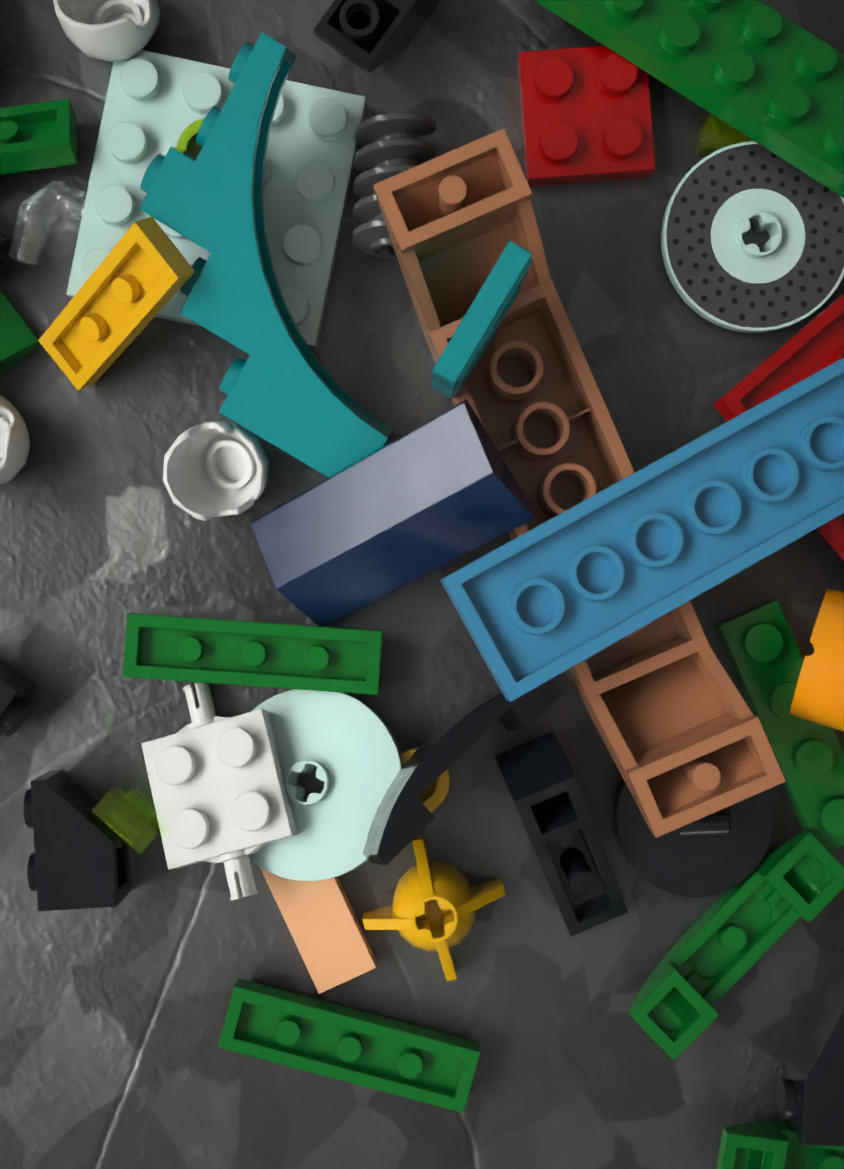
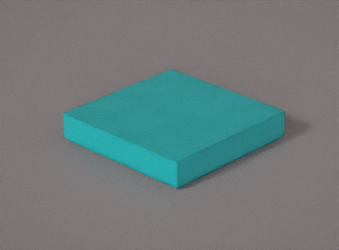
[431,240,533,400]

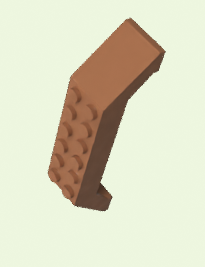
[373,128,786,838]

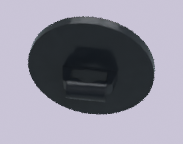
[614,780,774,897]

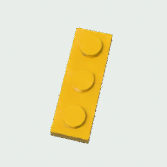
[38,216,195,391]

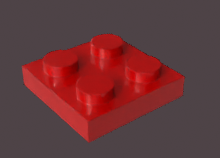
[517,45,655,187]

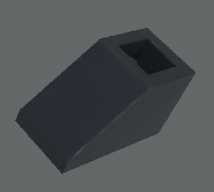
[314,0,441,73]
[23,770,131,911]

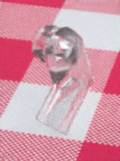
[9,180,86,265]

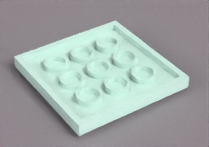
[66,50,367,350]

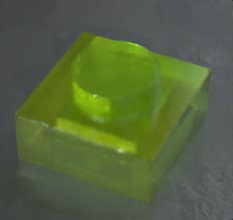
[92,787,160,854]

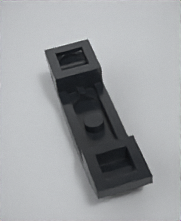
[363,674,573,865]

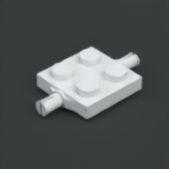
[141,682,298,901]

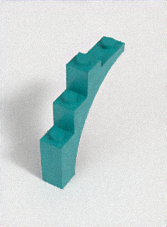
[139,32,392,478]

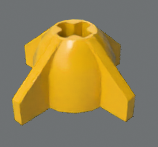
[362,833,506,982]

